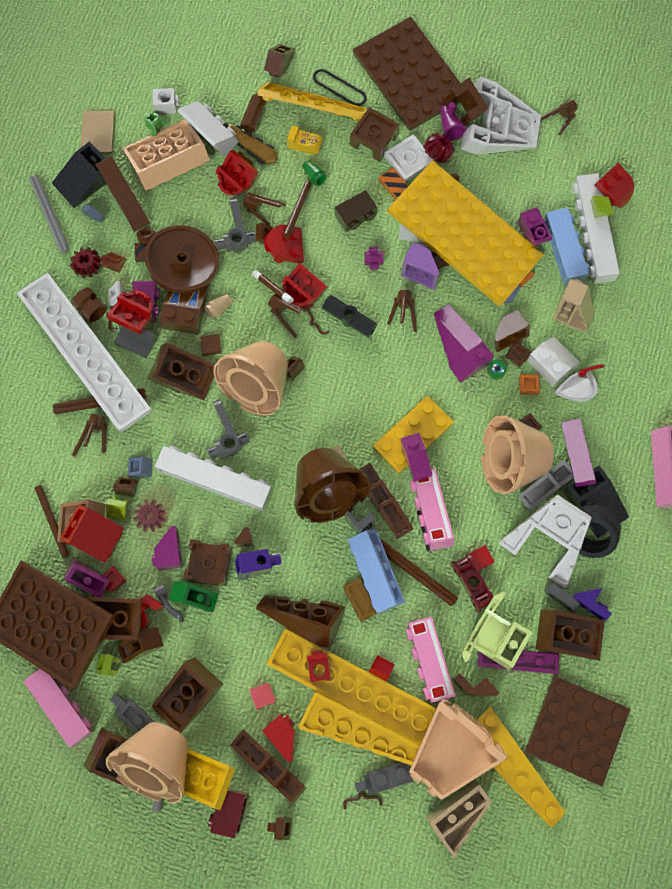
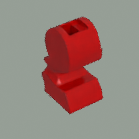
[139,594,165,631]

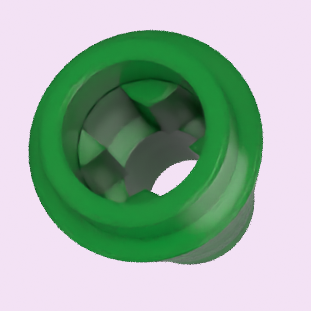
[302,160,327,186]

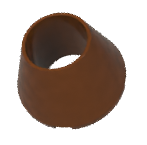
[294,448,370,523]

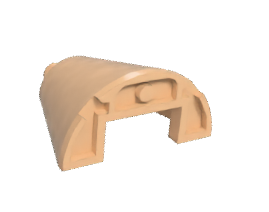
[409,700,507,800]

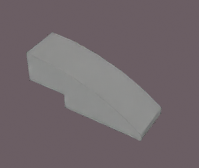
[518,459,574,511]

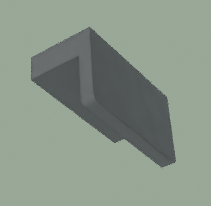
[114,324,157,358]
[345,511,375,535]

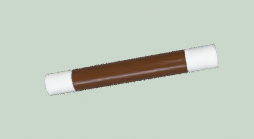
[252,270,293,304]

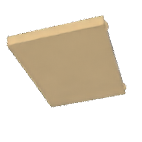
[81,111,115,154]

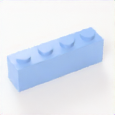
[544,208,590,286]
[348,529,406,613]

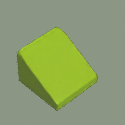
[590,195,613,218]

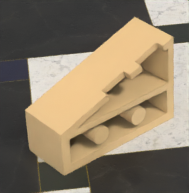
[552,279,594,333]
[425,780,492,858]

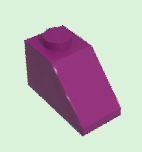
[400,433,432,482]
[152,526,183,571]
[64,558,110,597]

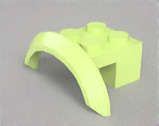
[462,592,532,670]

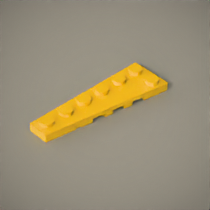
[258,81,367,121]
[298,690,421,765]
[476,707,566,828]

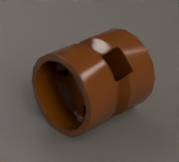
[72,287,107,323]

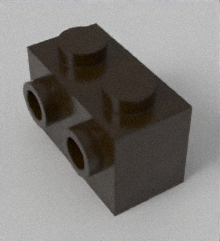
[334,190,377,232]

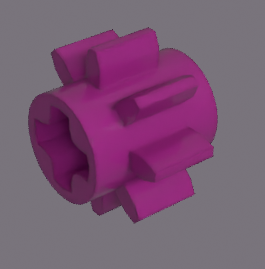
[364,246,383,270]

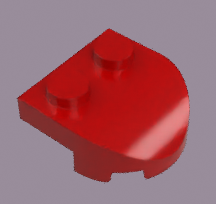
[216,150,259,195]
[595,163,634,208]
[264,224,304,264]
[282,263,328,307]
[107,290,153,335]

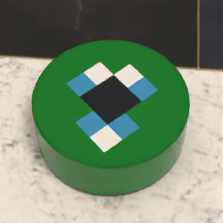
[487,360,507,380]

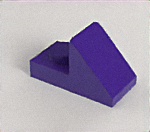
[572,588,612,621]

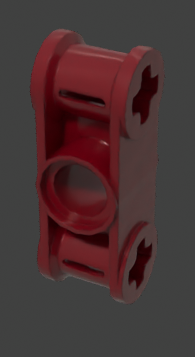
[451,553,494,613]

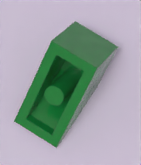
[169,581,218,613]

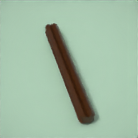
[52,388,147,414]
[381,540,458,606]

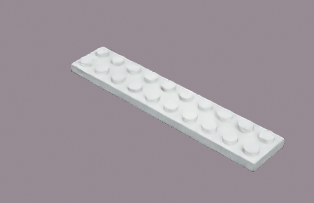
[17,273,152,433]

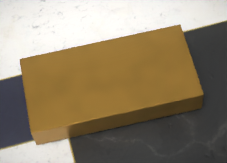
[342,578,378,622]

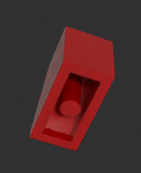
[262,714,295,763]

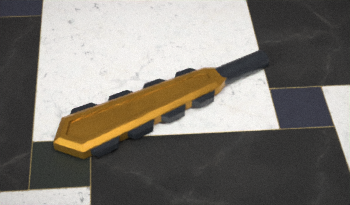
[213,115,277,165]

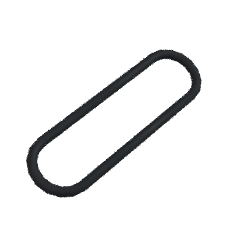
[313,69,366,106]

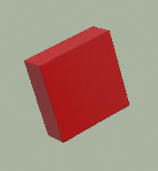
[469,545,495,571]
[103,566,127,594]
[369,655,395,681]

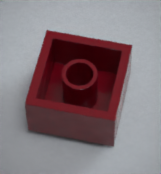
[208,788,249,839]

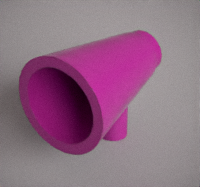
[440,102,466,141]

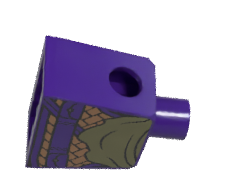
[234,549,282,580]

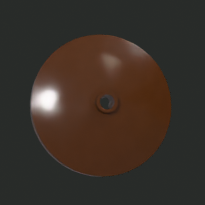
[144,225,219,294]

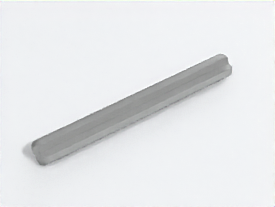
[29,175,70,254]

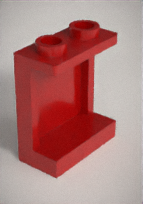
[59,505,124,563]

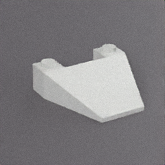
[461,77,541,155]

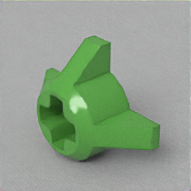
[144,112,167,136]

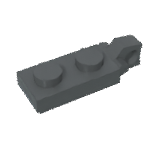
[110,693,157,733]
[355,762,413,794]

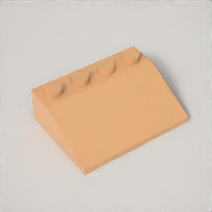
[122,119,210,191]

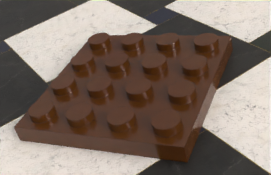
[524,676,631,787]

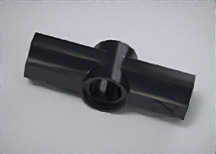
[322,295,377,338]

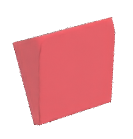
[249,683,276,710]

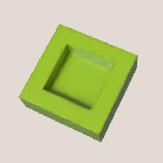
[106,496,128,520]
[95,653,120,676]

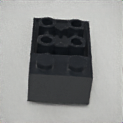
[52,141,106,208]
[563,465,629,539]

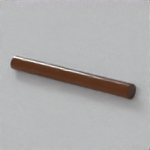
[283,181,312,239]
[34,485,70,558]

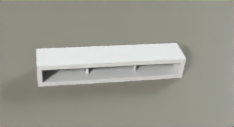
[572,173,620,284]
[154,445,272,512]

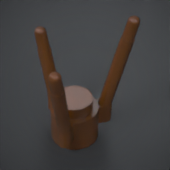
[534,99,578,135]
[243,192,286,225]
[387,290,417,332]
[268,294,307,338]
[72,414,108,456]

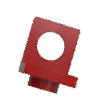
[307,650,331,682]

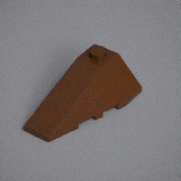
[256,595,345,648]

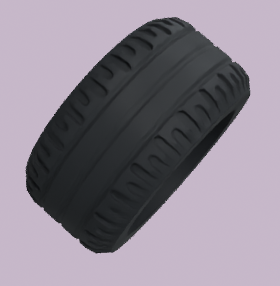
[579,504,621,558]

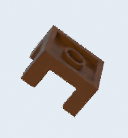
[442,78,489,126]
[350,107,400,162]
[184,539,232,587]

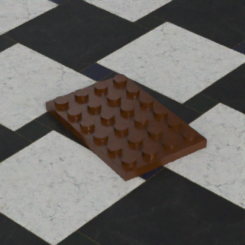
[353,17,460,131]
[0,560,116,690]

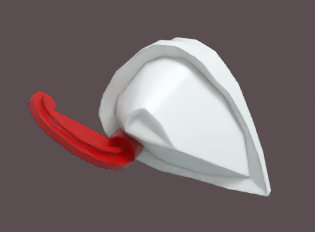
[554,364,605,402]

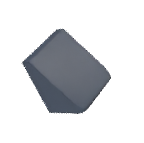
[128,456,152,478]

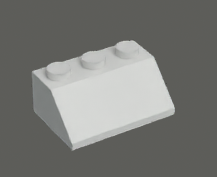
[177,101,239,157]

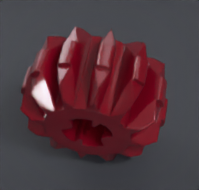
[423,132,455,164]
[70,247,102,279]

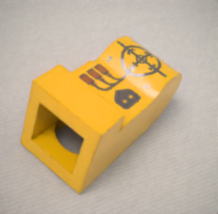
[287,125,323,155]

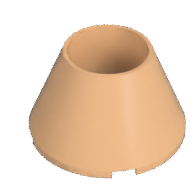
[214,341,288,416]
[481,415,553,494]
[106,722,188,803]

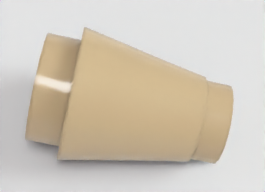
[204,294,233,319]

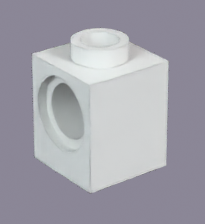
[153,88,180,115]

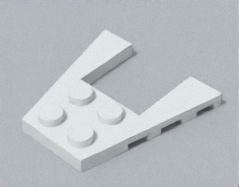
[499,495,592,589]

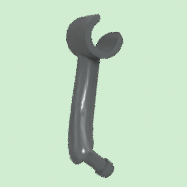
[153,584,184,623]

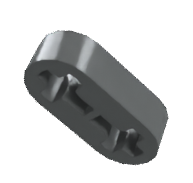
[544,582,580,613]

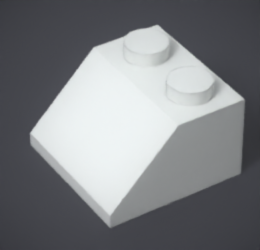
[527,337,580,387]

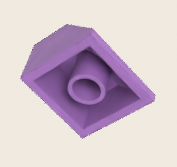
[401,242,439,290]

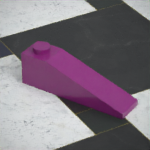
[434,304,494,383]

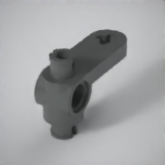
[215,197,257,253]
[206,399,250,460]

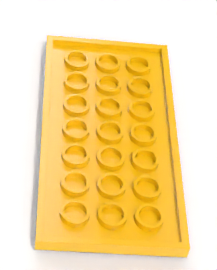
[387,160,544,307]

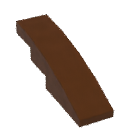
[95,156,150,232]
[359,463,413,539]
[230,729,307,804]

